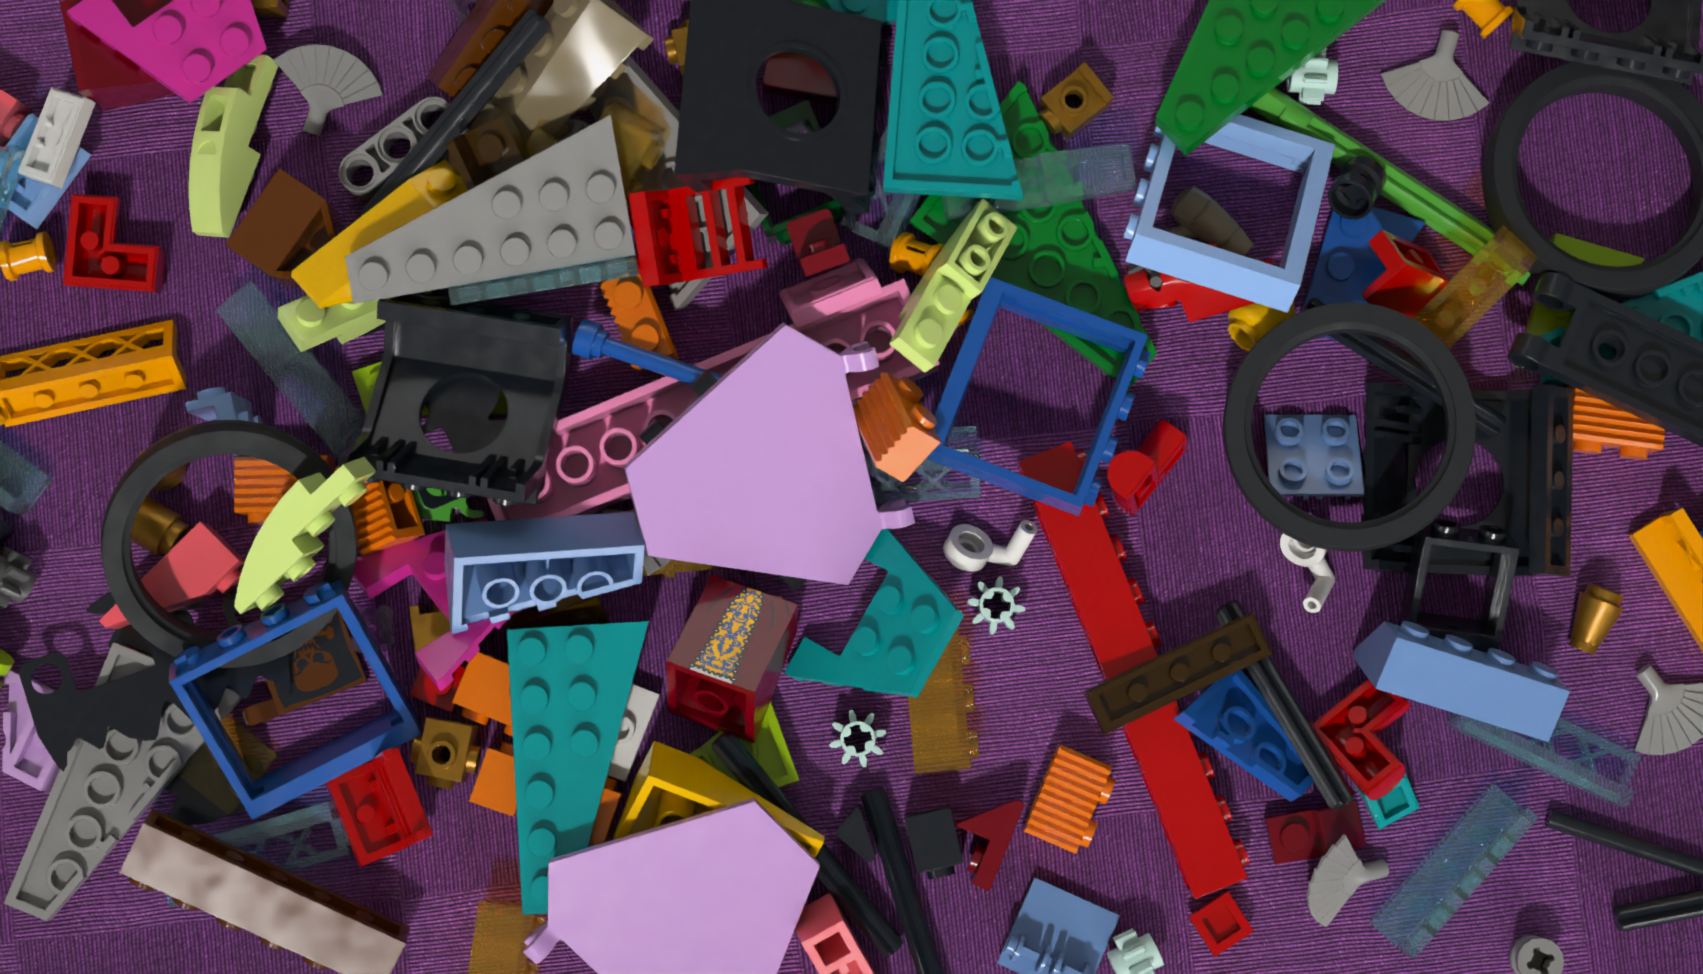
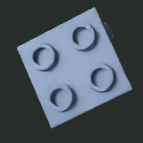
[1263,415,1364,500]
[997,877,1120,974]

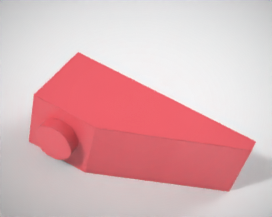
[99,521,245,629]
[795,893,876,974]

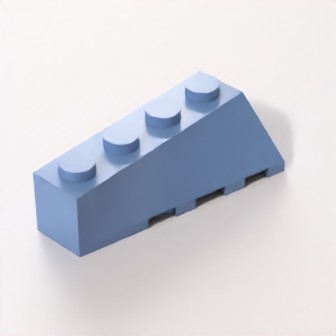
[445,512,645,634]
[1352,621,1570,742]

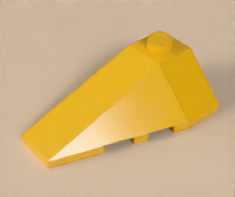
[291,159,468,309]
[613,741,825,857]

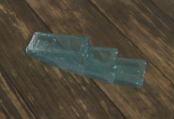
[942,143,1137,220]
[215,280,366,458]

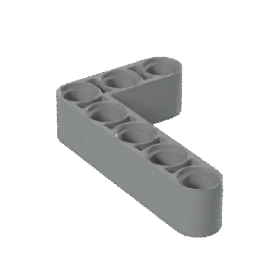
[338,97,569,290]

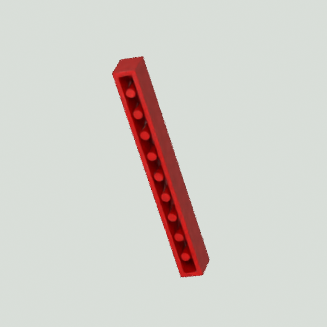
[1016,441,1250,899]

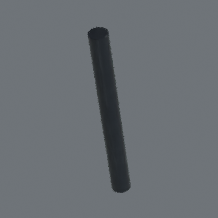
[1545,809,1703,878]

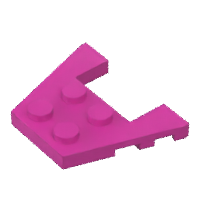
[67,0,267,104]
[353,518,515,691]

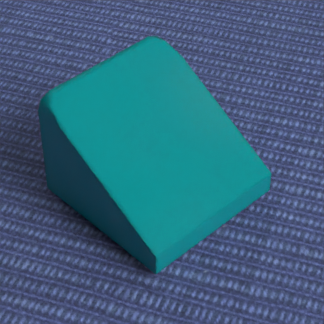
[1353,773,1420,830]

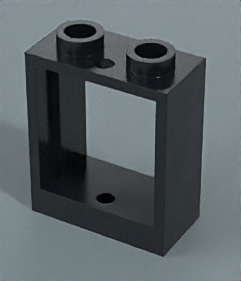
[1398,519,1520,653]

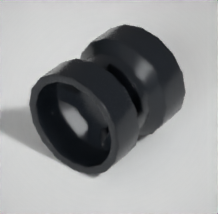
[1328,156,1386,220]

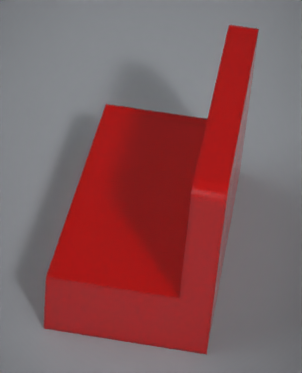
[1361,230,1451,317]

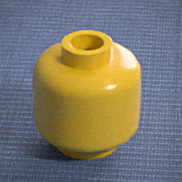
[1228,300,1296,352]

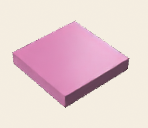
[779,258,883,328]

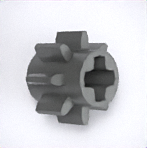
[0,546,35,608]

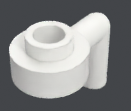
[943,520,1038,572]
[1280,533,1335,613]

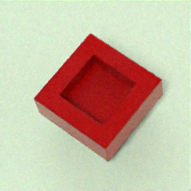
[409,665,466,713]
[1187,890,1254,957]

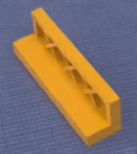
[0,319,187,427]
[1628,508,1703,652]

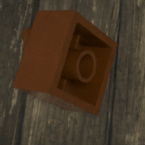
[225,168,341,288]

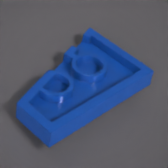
[1301,206,1426,341]
[1173,670,1314,802]

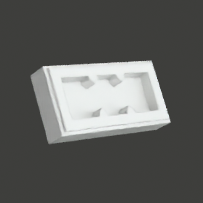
[17,87,96,189]
[608,684,661,782]

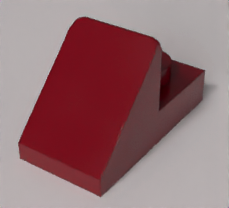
[787,209,850,277]
[954,799,1025,892]
[1264,800,1366,865]

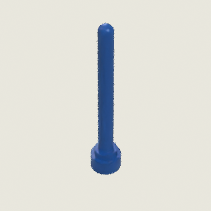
[572,319,723,384]

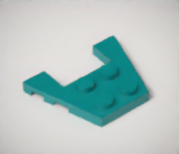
[784,528,964,698]

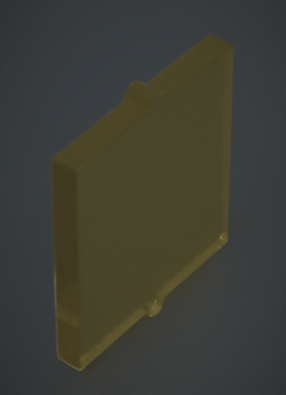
[177,715,279,816]

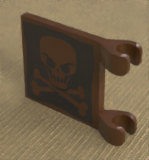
[242,610,368,727]

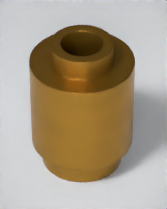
[131,496,190,556]

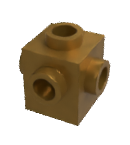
[410,717,482,789]

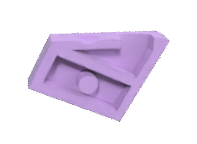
[2,670,60,792]

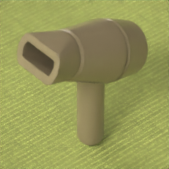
[1167,185,1254,256]

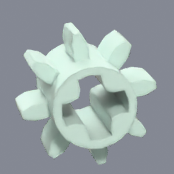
[1287,48,1338,105]
[967,576,1025,635]
[829,710,886,767]
[1106,928,1164,974]

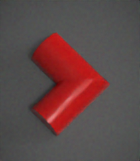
[63,194,166,293]
[1107,419,1188,516]
[1313,679,1411,801]

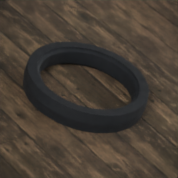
[1482,62,1703,300]
[1223,302,1476,552]
[101,420,358,668]

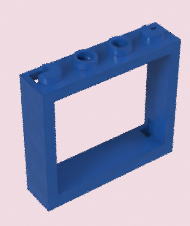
[927,277,1151,517]
[169,579,422,820]

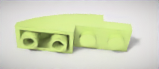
[189,55,278,238]
[889,199,1018,373]
[278,290,434,352]
[234,457,376,614]

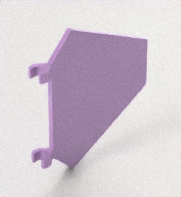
[623,323,915,585]
[523,798,820,974]

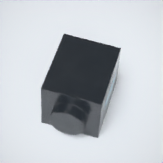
[904,806,963,880]

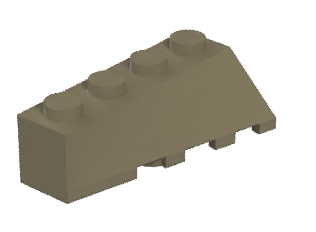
[469,0,654,157]

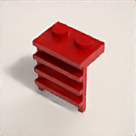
[628,177,768,287]
[325,747,434,868]

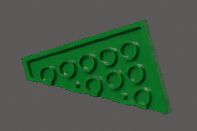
[1155,0,1387,156]
[909,81,1157,391]

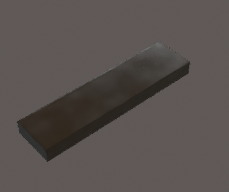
[1083,611,1273,734]

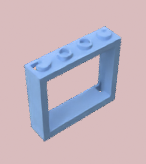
[1124,115,1335,313]

